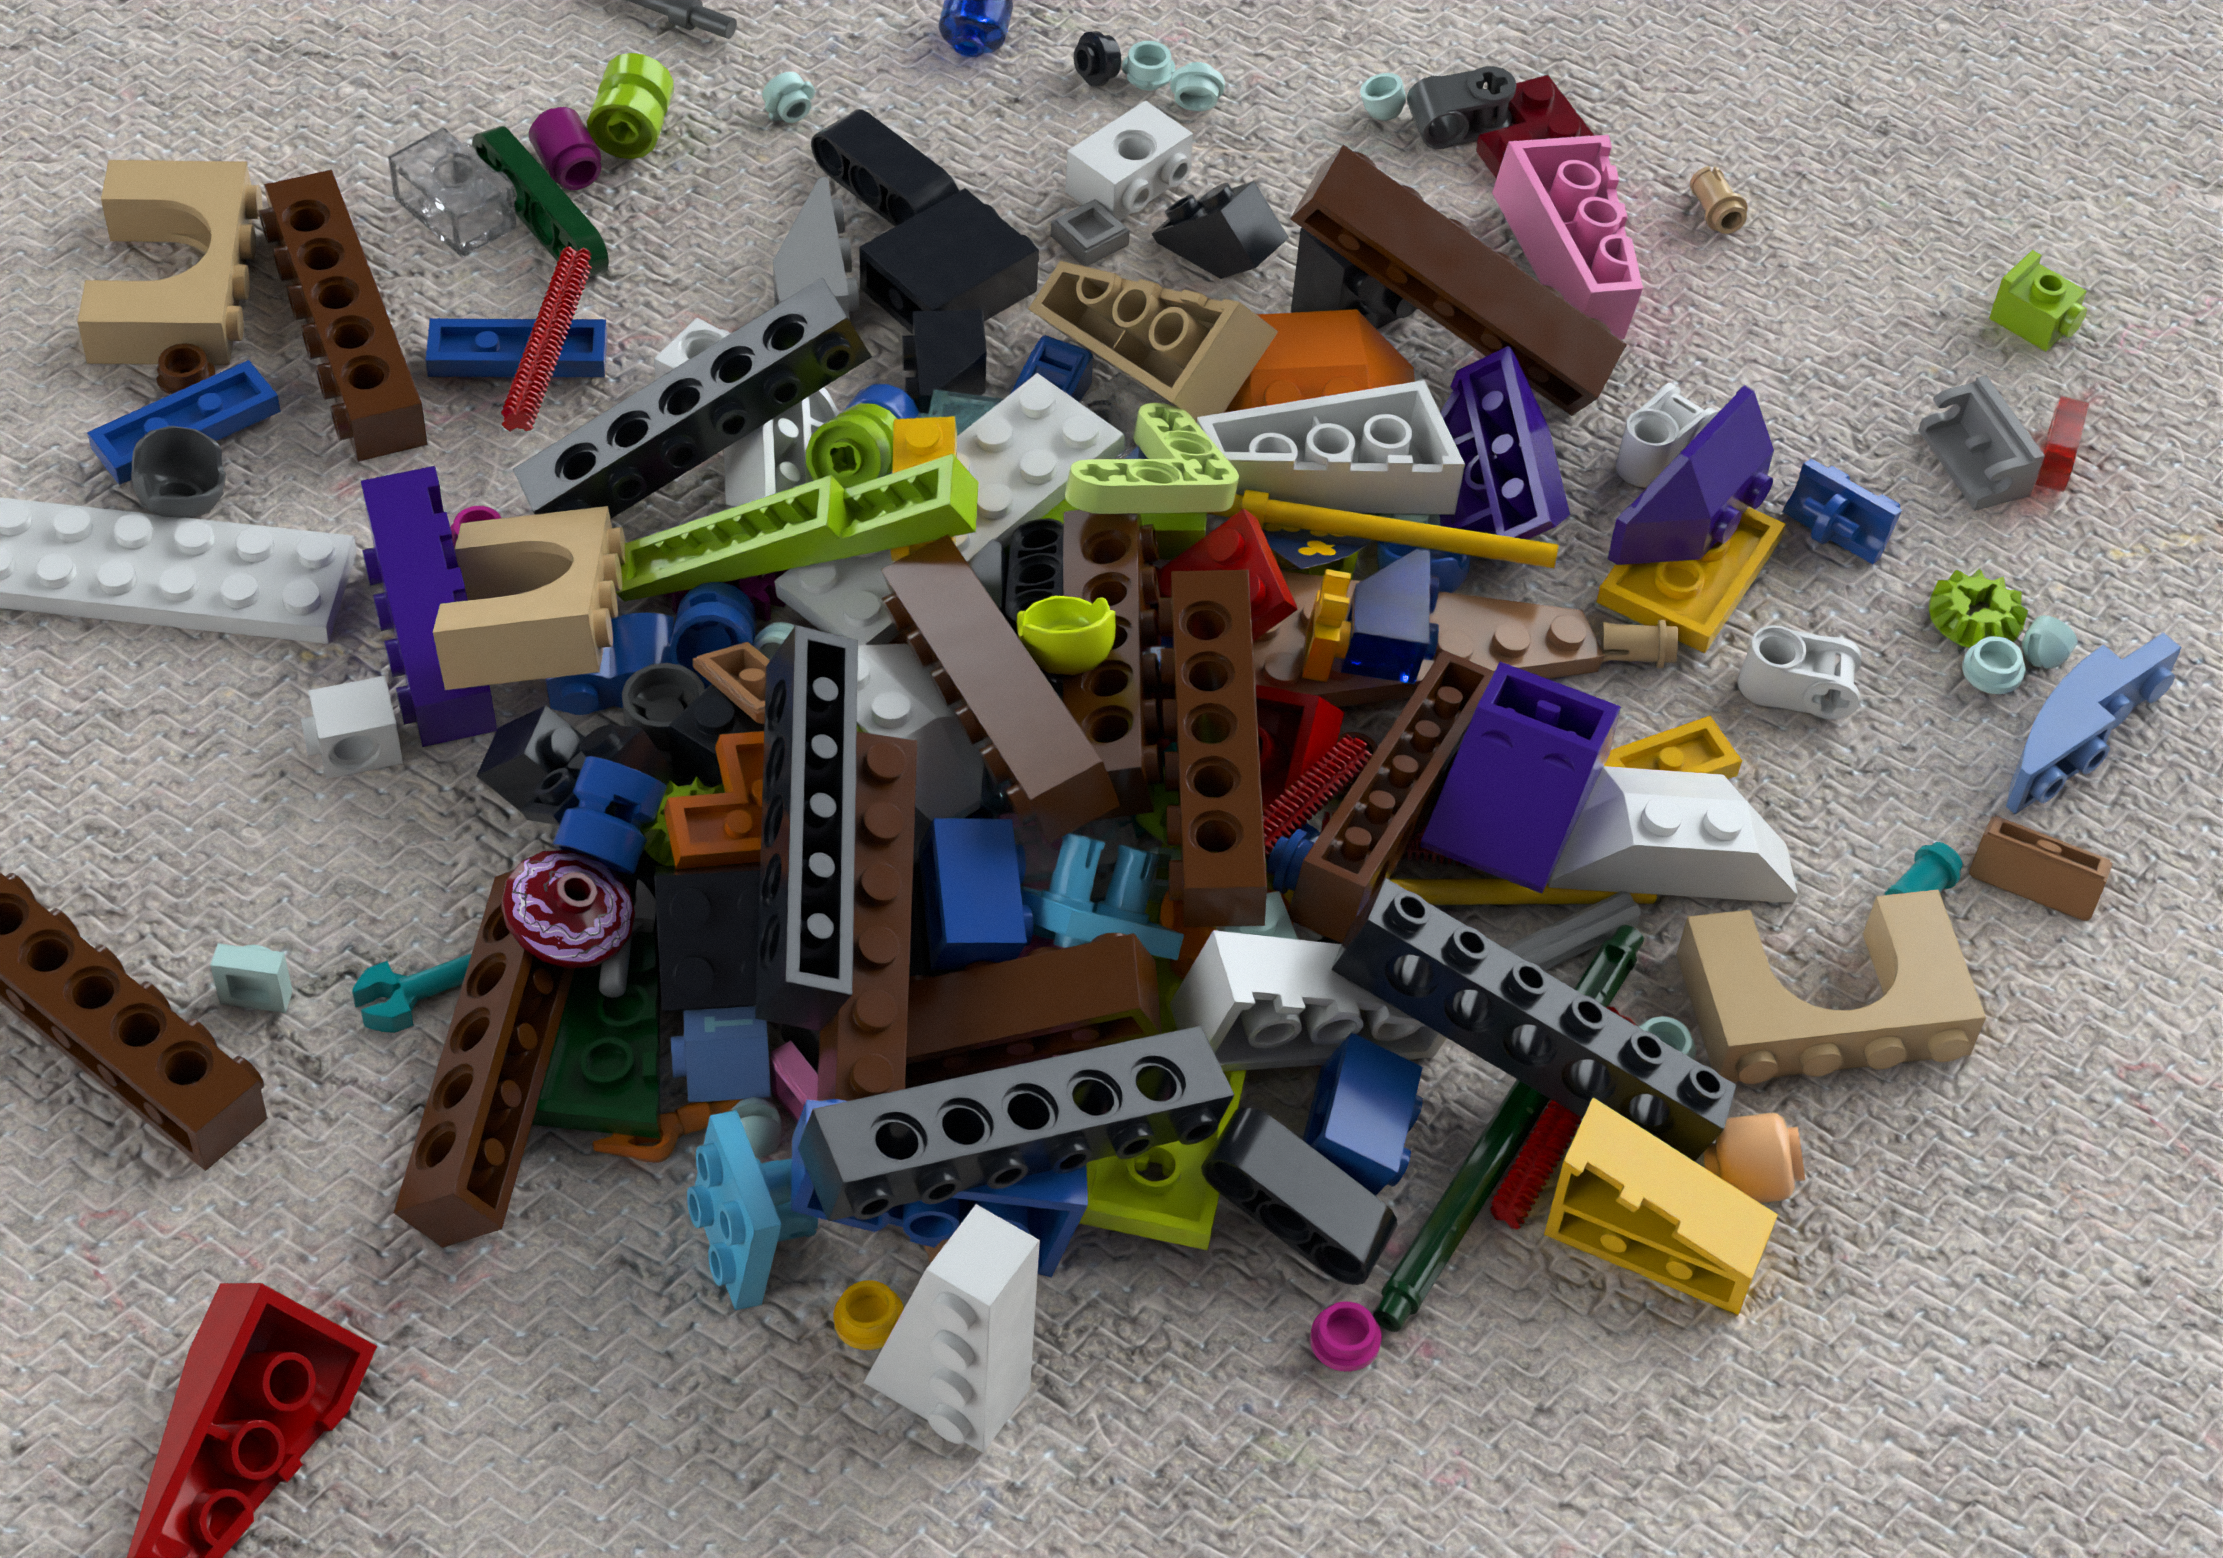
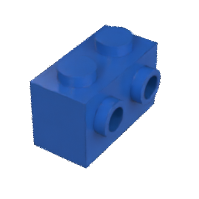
[918,818,1033,970]
[1302,1032,1423,1196]

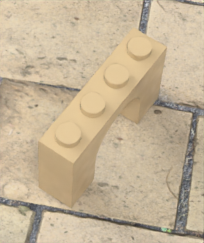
[77,160,262,365]
[433,506,625,690]
[1676,890,1986,1084]

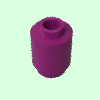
[528,107,602,190]

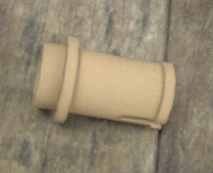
[1689,166,1748,234]
[1600,620,1678,668]

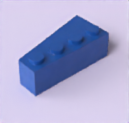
[791,1099,1088,1278]

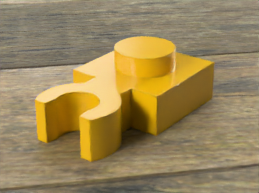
[1302,569,1351,682]

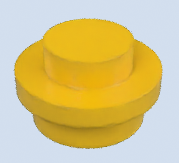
[833,1280,904,1350]

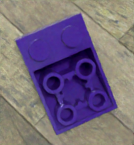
[1420,661,1621,894]

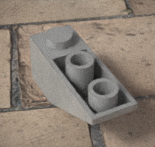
[773,177,859,319]

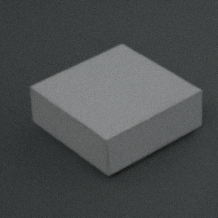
[1050,199,1130,267]

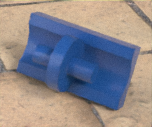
[1782,459,1902,564]

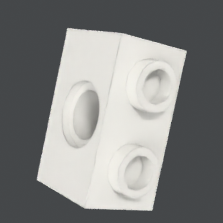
[1065,100,1193,221]

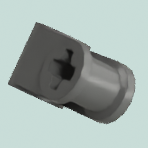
[1406,66,1516,149]

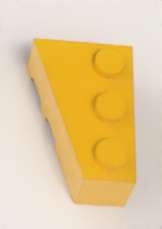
[1544,1098,1778,1315]

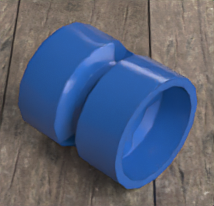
[669,582,757,690]
[552,756,667,875]

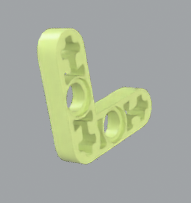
[1065,403,1239,514]

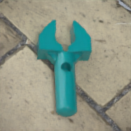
[352,954,471,1033]

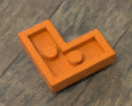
[663,731,764,869]

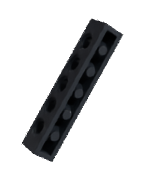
[513,277,872,519]
[755,625,858,1031]
[1331,878,1736,1162]
[798,1026,1234,1221]

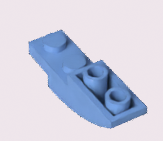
[2006,632,2182,814]

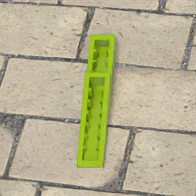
[616,454,979,602]

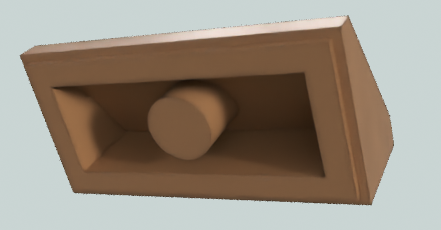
[693,642,770,724]
[1969,815,2113,921]

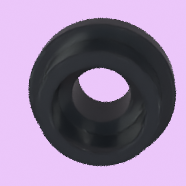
[1073,31,1121,86]

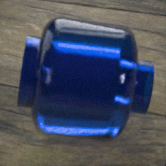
[938,0,1014,57]

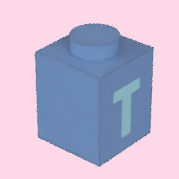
[671,1006,771,1103]

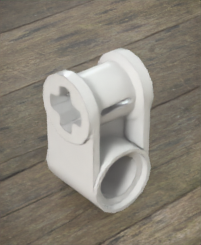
[1616,383,1718,488]
[1737,625,1862,719]

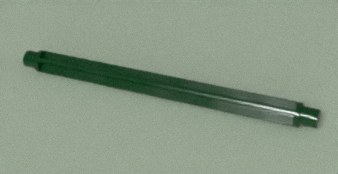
[1373,925,1644,1332]

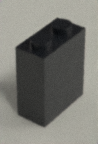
[859,188,1039,334]

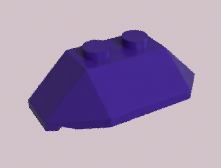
[1439,346,1570,540]
[1607,385,1774,565]

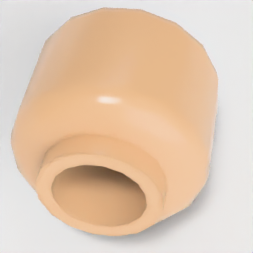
[1703,1113,1805,1203]

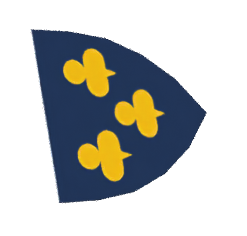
[1262,523,1371,569]

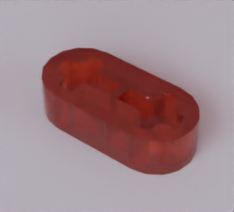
[2035,395,2089,493]

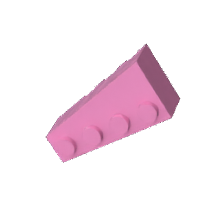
[1492,135,1643,340]

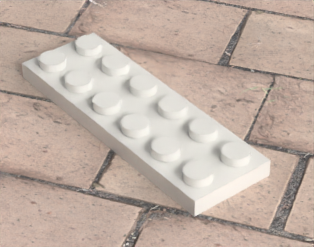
[774,373,1125,645]
[0,497,357,644]

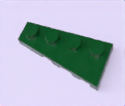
[531,895,661,1139]

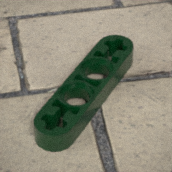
[472,126,609,278]

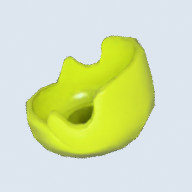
[1017,595,1116,675]

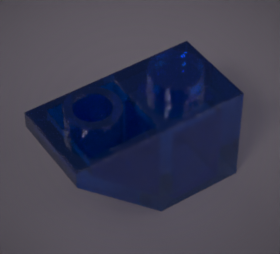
[1341,548,1439,684]

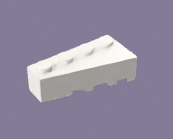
[863,1204,1040,1453]

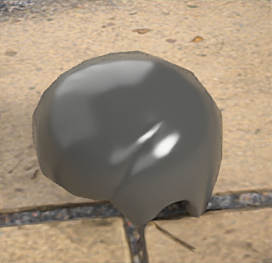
[131,426,226,518]

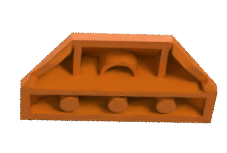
[1196,309,1415,423]

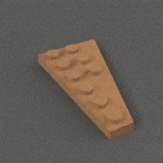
[1253,571,1605,707]

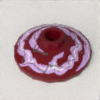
[501,850,635,969]

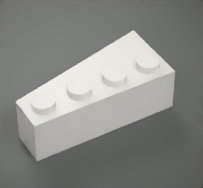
[1197,380,1465,514]
[1170,930,1447,1071]

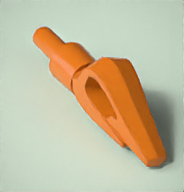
[592,1099,743,1163]

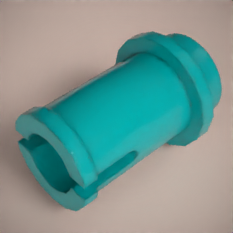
[1884,842,1963,895]

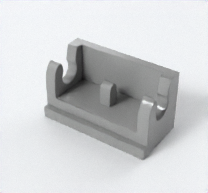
[1918,375,2045,511]

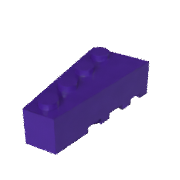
[361,466,497,747]

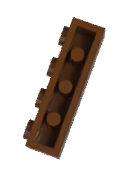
[905,933,1162,1089]

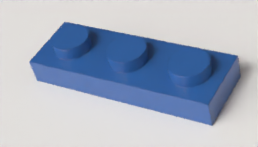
[425,318,607,378]
[87,360,281,485]

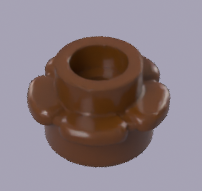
[156,343,216,394]

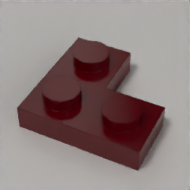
[1476,75,1595,179]

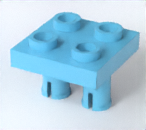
[1020,833,1184,960]
[687,1110,818,1311]

